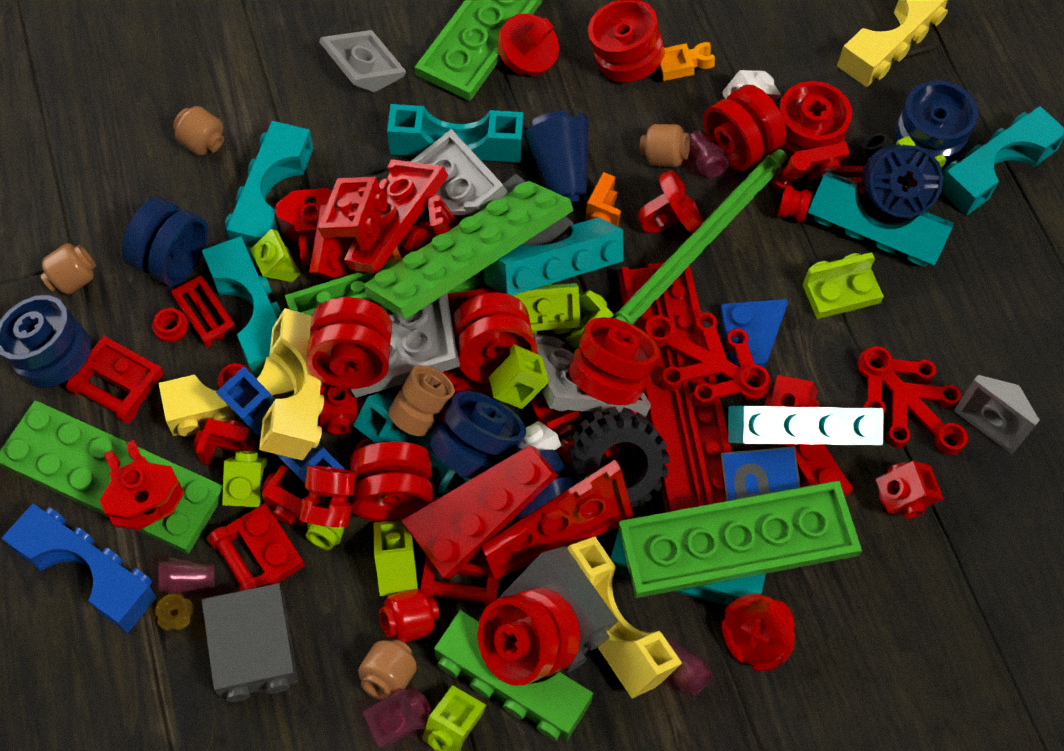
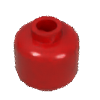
[379,588,439,643]

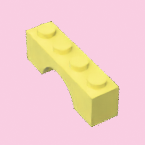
[837,0,948,87]
[259,308,324,461]
[159,357,294,436]
[567,537,682,699]

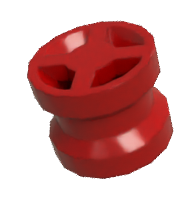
[777,184,812,223]

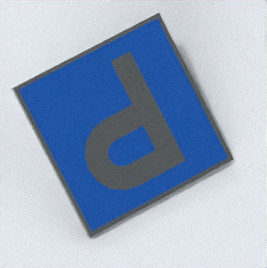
[721,446,801,501]

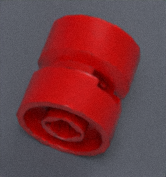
[299,465,357,528]

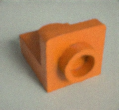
[585,172,621,227]

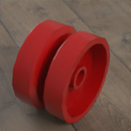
[588,0,665,82]
[778,81,852,160]
[703,84,787,171]
[452,292,538,384]
[306,297,392,389]
[568,317,660,405]
[350,442,434,521]
[477,587,581,686]

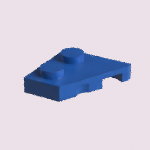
[720,299,788,368]

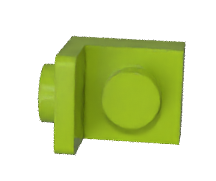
[422,685,486,751]

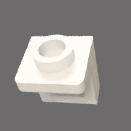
[722,70,781,102]
[514,421,562,454]

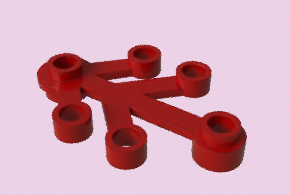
[644,312,772,408]
[857,346,968,455]

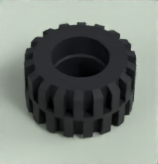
[569,407,670,508]

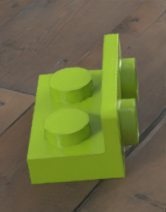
[802,252,884,319]
[513,283,581,334]

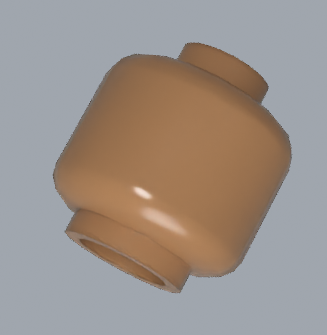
[173,106,224,156]
[640,124,690,167]
[41,243,96,295]
[358,640,417,700]

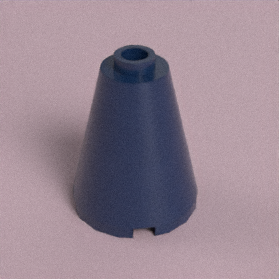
[523,111,589,208]

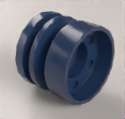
[861,144,943,218]

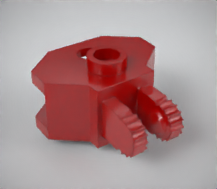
[276,188,332,265]
[99,440,184,531]

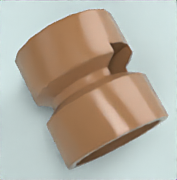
[388,365,455,436]

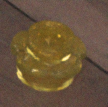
[155,594,194,631]

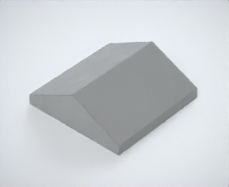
[319,30,406,93]
[954,375,1040,455]

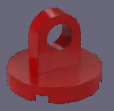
[497,14,559,76]
[638,170,704,234]
[722,593,795,671]

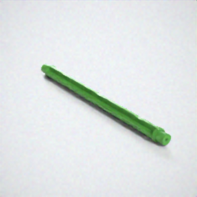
[614,149,787,325]

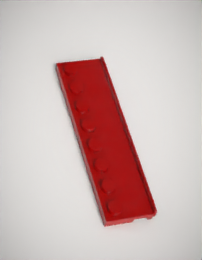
[617,262,732,513]

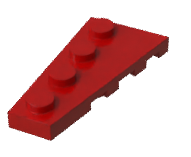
[344,159,448,274]
[401,445,558,579]
[481,460,634,580]

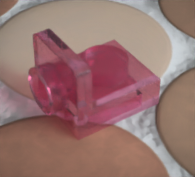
[363,689,431,748]

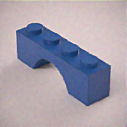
[216,366,344,499]
[1,503,157,634]

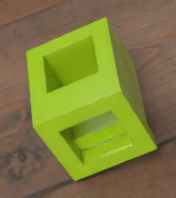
[489,344,549,409]

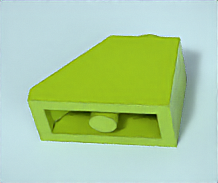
[373,519,418,596]

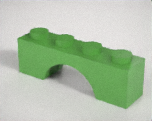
[434,610,593,742]

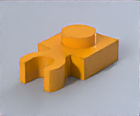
[659,42,715,81]

